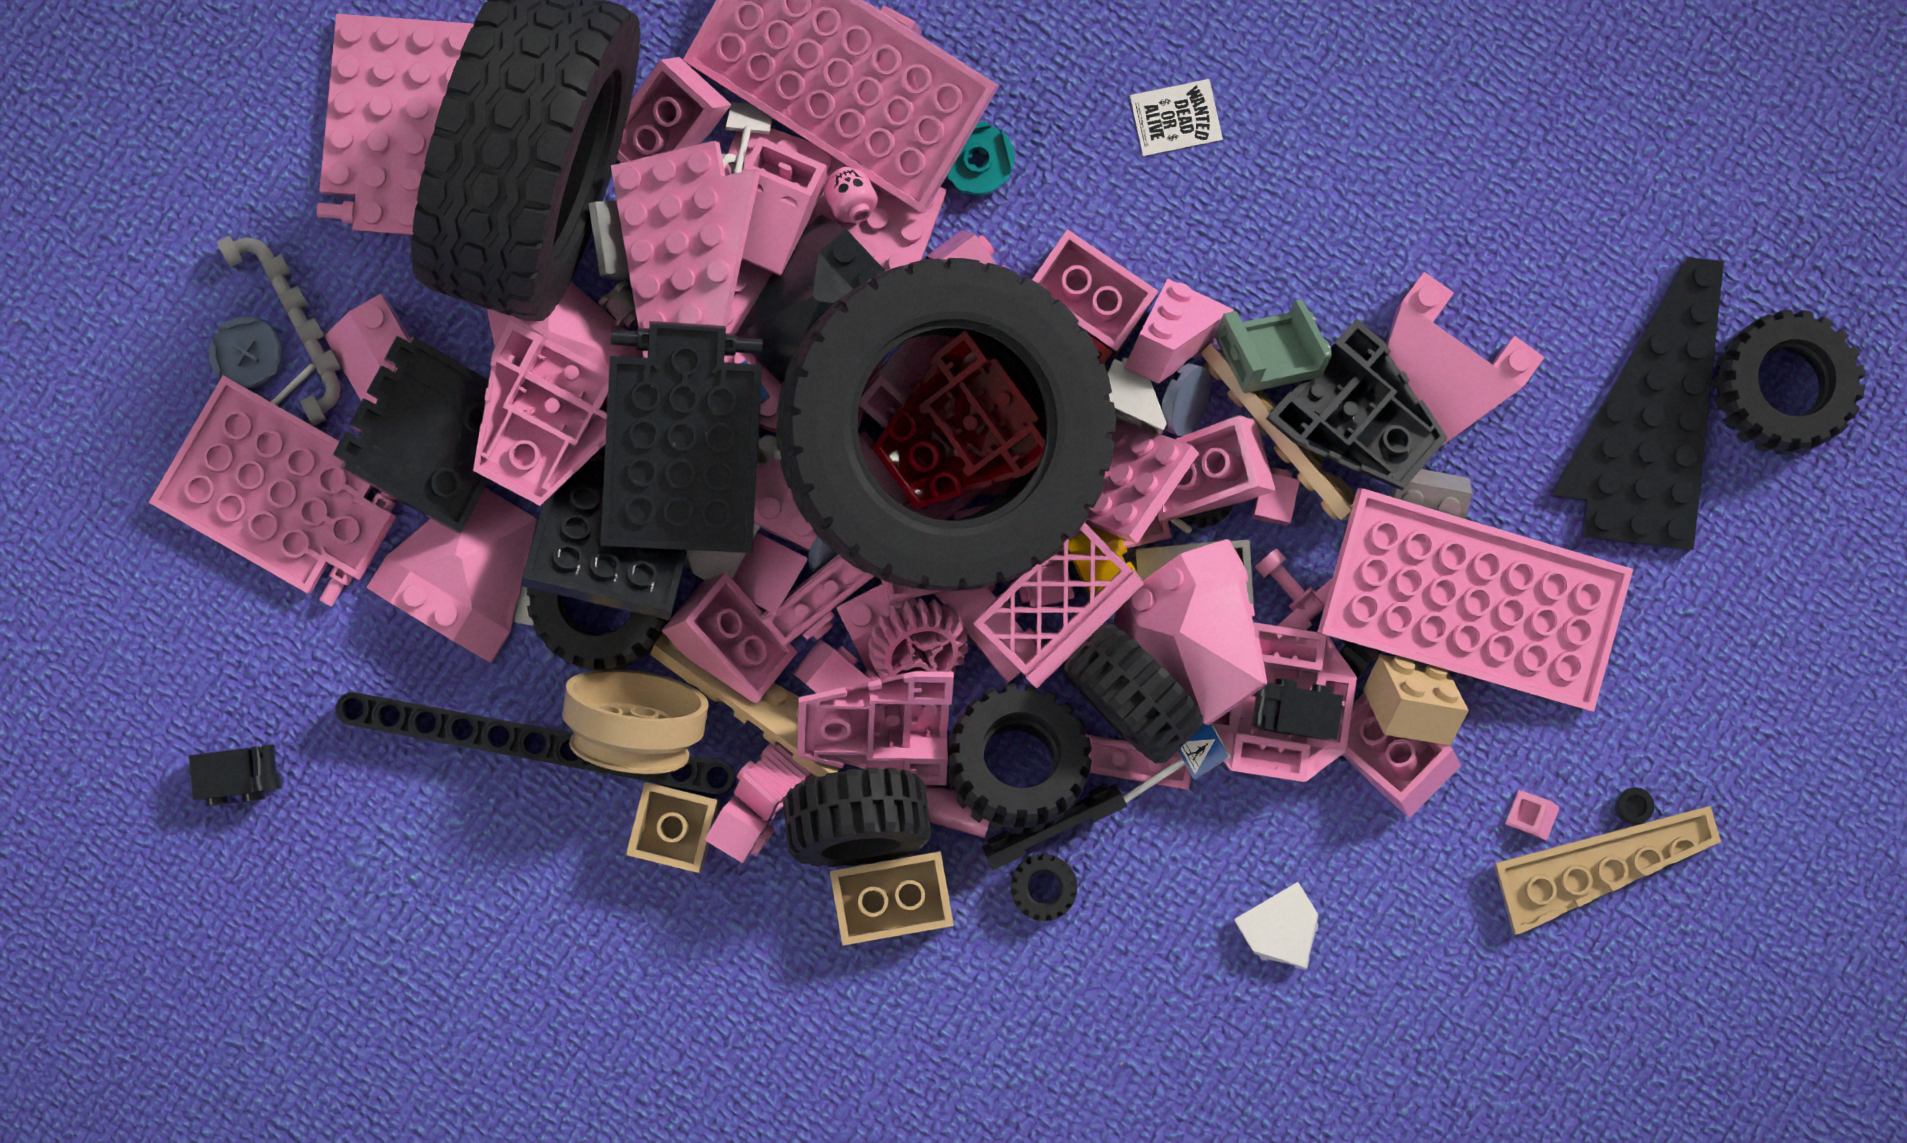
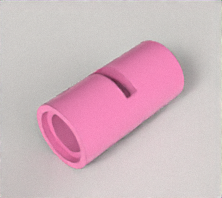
[925,785,990,838]

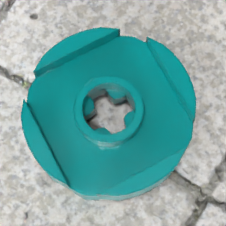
[946,122,1015,196]

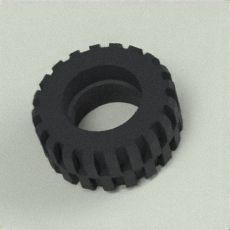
[1713,309,1866,455]
[526,588,670,670]
[1064,624,1203,764]
[947,684,1092,834]
[783,768,931,867]

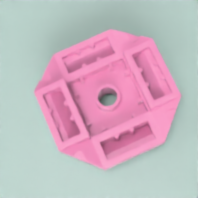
[1212,622,1357,782]

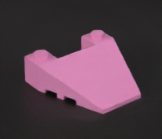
[1386,272,1545,446]

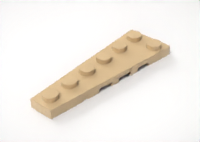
[1200,343,1356,520]
[650,633,840,777]
[1493,806,1721,935]

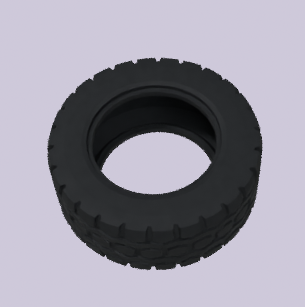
[411,0,641,321]
[776,258,1116,591]

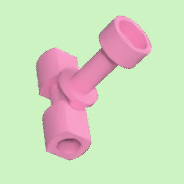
[1255,548,1332,631]

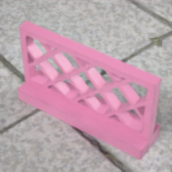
[973,523,1144,689]

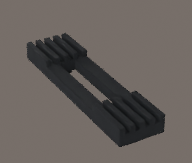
[982,784,1128,870]

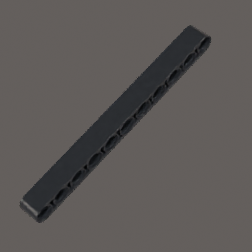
[335,692,736,794]

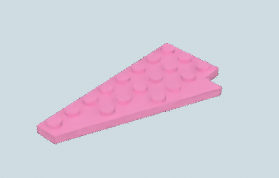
[611,141,760,358]

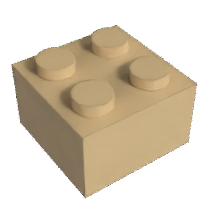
[1363,654,1469,746]
[626,782,720,873]

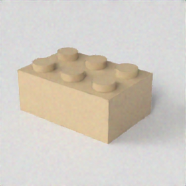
[830,851,954,946]

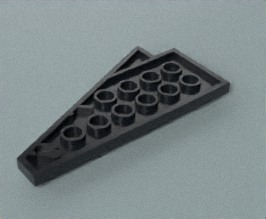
[1551,257,1724,551]

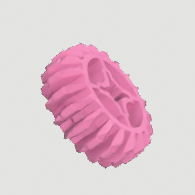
[868,598,968,679]

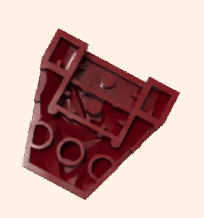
[872,330,1046,509]

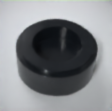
[1615,787,1654,825]

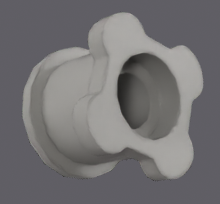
[598,280,638,328]

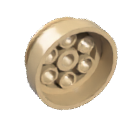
[562,669,709,774]

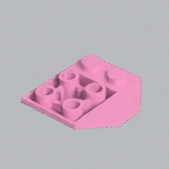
[742,137,827,276]

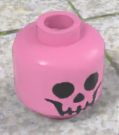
[824,167,878,223]

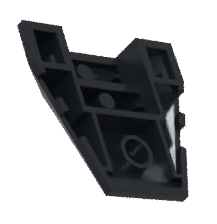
[736,214,885,386]
[1266,318,1448,491]

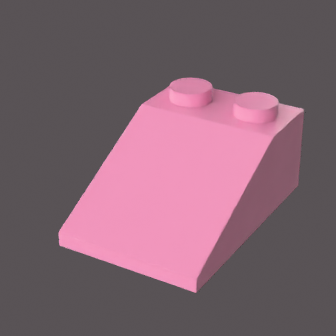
[617,57,731,163]
[1157,415,1276,522]
[661,572,797,703]
[1342,693,1461,818]

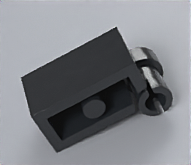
[1250,678,1343,741]
[189,744,282,807]

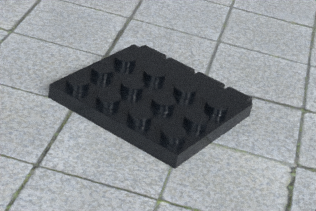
[333,336,489,533]

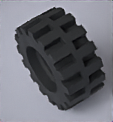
[1011,854,1078,921]

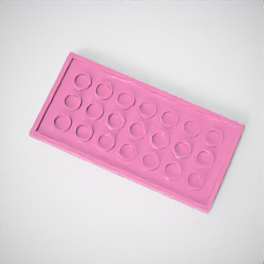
[683,0,1000,213]
[1317,488,1633,712]

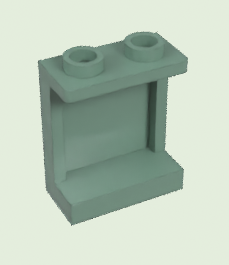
[1214,299,1331,393]

